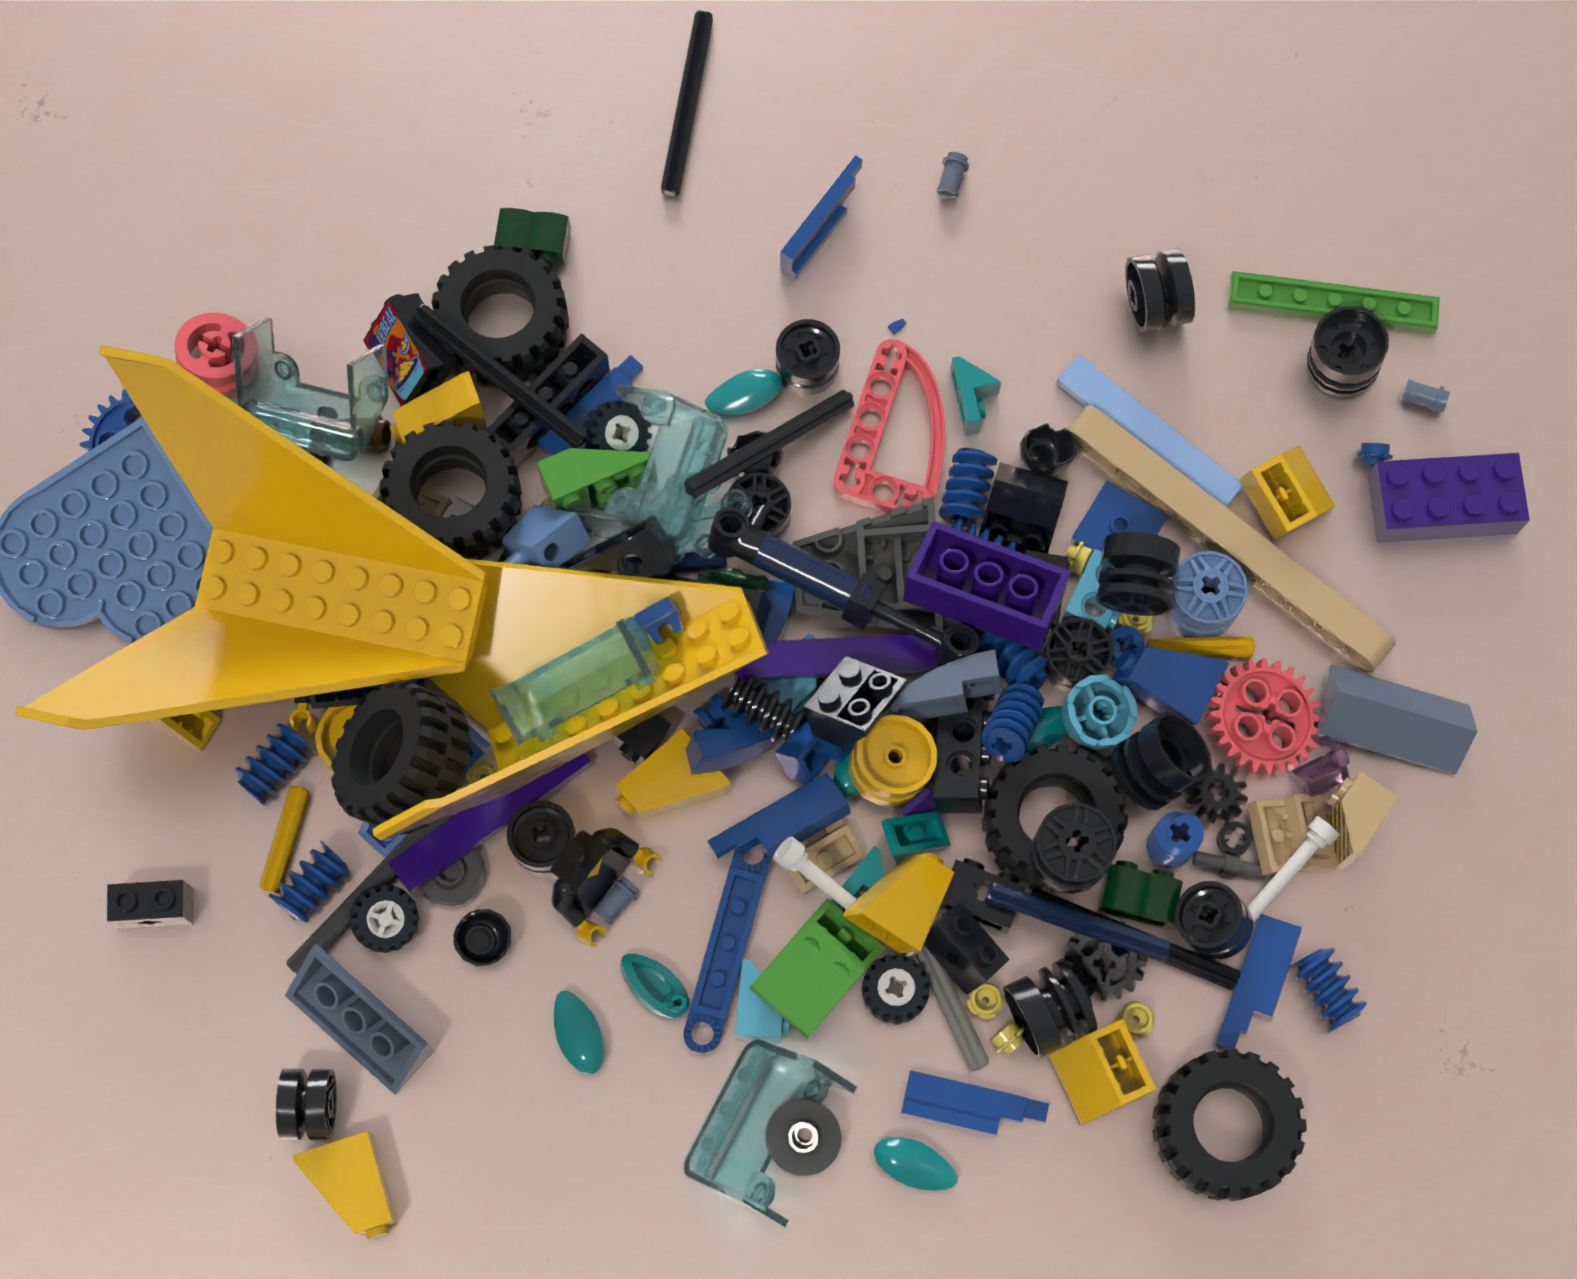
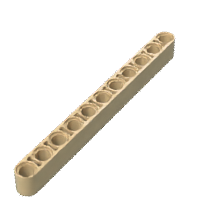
[1067,405,1396,673]

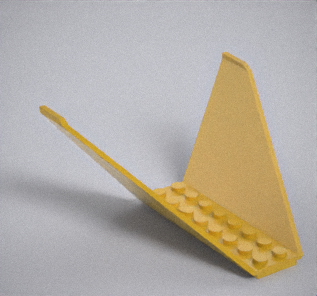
[15,345,487,730]
[372,559,769,840]

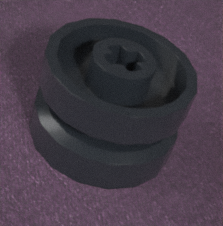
[1125,247,1195,332]

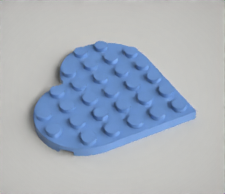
[0,417,213,643]

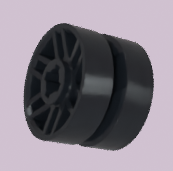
[776,319,840,395]
[726,472,791,539]
[1042,617,1113,693]
[507,801,577,876]
[1174,881,1253,959]
[276,1069,337,1140]

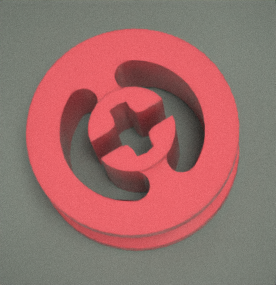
[174,313,255,395]

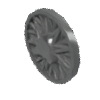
[420,849,486,908]

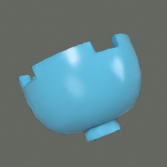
[1061,674,1138,750]

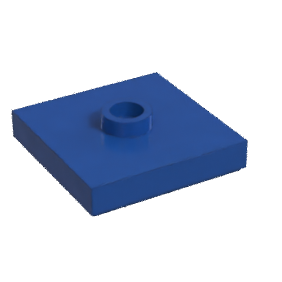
[1070,481,1168,553]

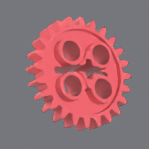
[1205,658,1321,777]

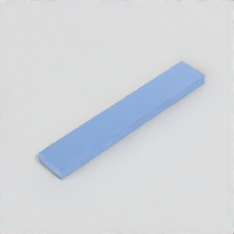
[1056,355,1243,507]

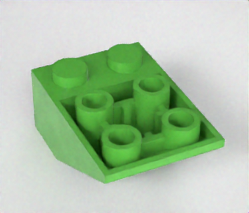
[536,448,657,517]
[749,898,885,1039]

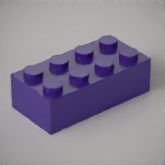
[1367,453,1530,543]
[903,521,1071,651]

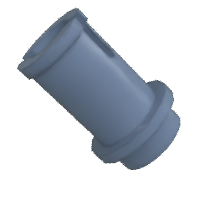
[937,152,969,199]
[1402,379,1450,413]
[593,876,640,925]

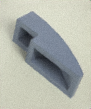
[890,649,1003,720]

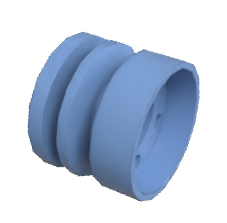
[1164,551,1248,637]

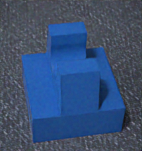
[635,597,685,645]

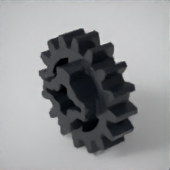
[1064,917,1148,1001]

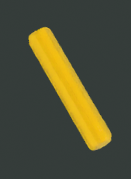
[1147,636,1255,658]
[259,786,310,894]

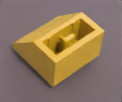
[1239,446,1336,541]
[1049,1019,1156,1125]

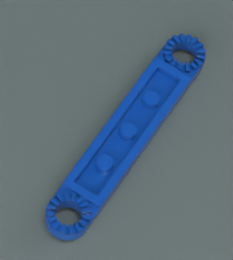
[683,844,771,1054]

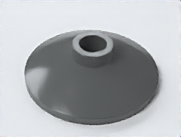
[765,1098,842,1176]

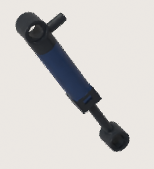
[707,505,980,667]

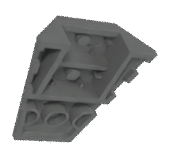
[792,496,944,634]

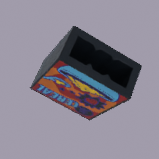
[363,293,458,406]

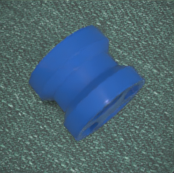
[1109,626,1144,667]
[692,694,733,730]

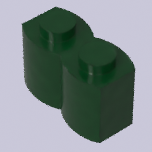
[494,208,571,268]
[1097,860,1183,929]

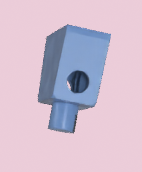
[502,505,592,568]

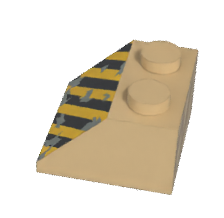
[1326,771,1399,871]

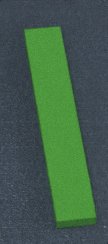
[1228,271,1440,334]

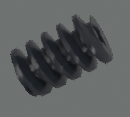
[720,674,805,748]

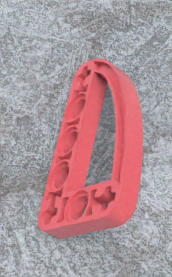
[833,339,945,513]

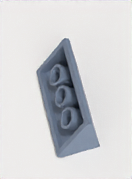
[1316,665,1478,775]
[285,944,435,1095]

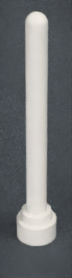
[1213,816,1340,961]
[773,836,917,959]

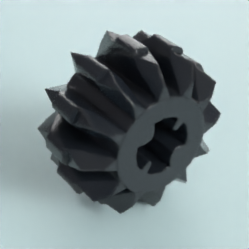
[1185,763,1248,826]

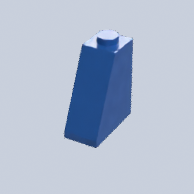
[1112,646,1229,725]

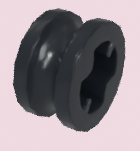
[1216,821,1252,856]

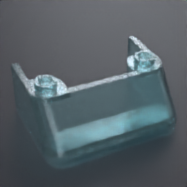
[232,317,389,461]
[572,384,728,549]
[489,616,660,745]
[684,1039,857,1227]

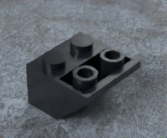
[978,462,1069,554]
[804,656,908,748]

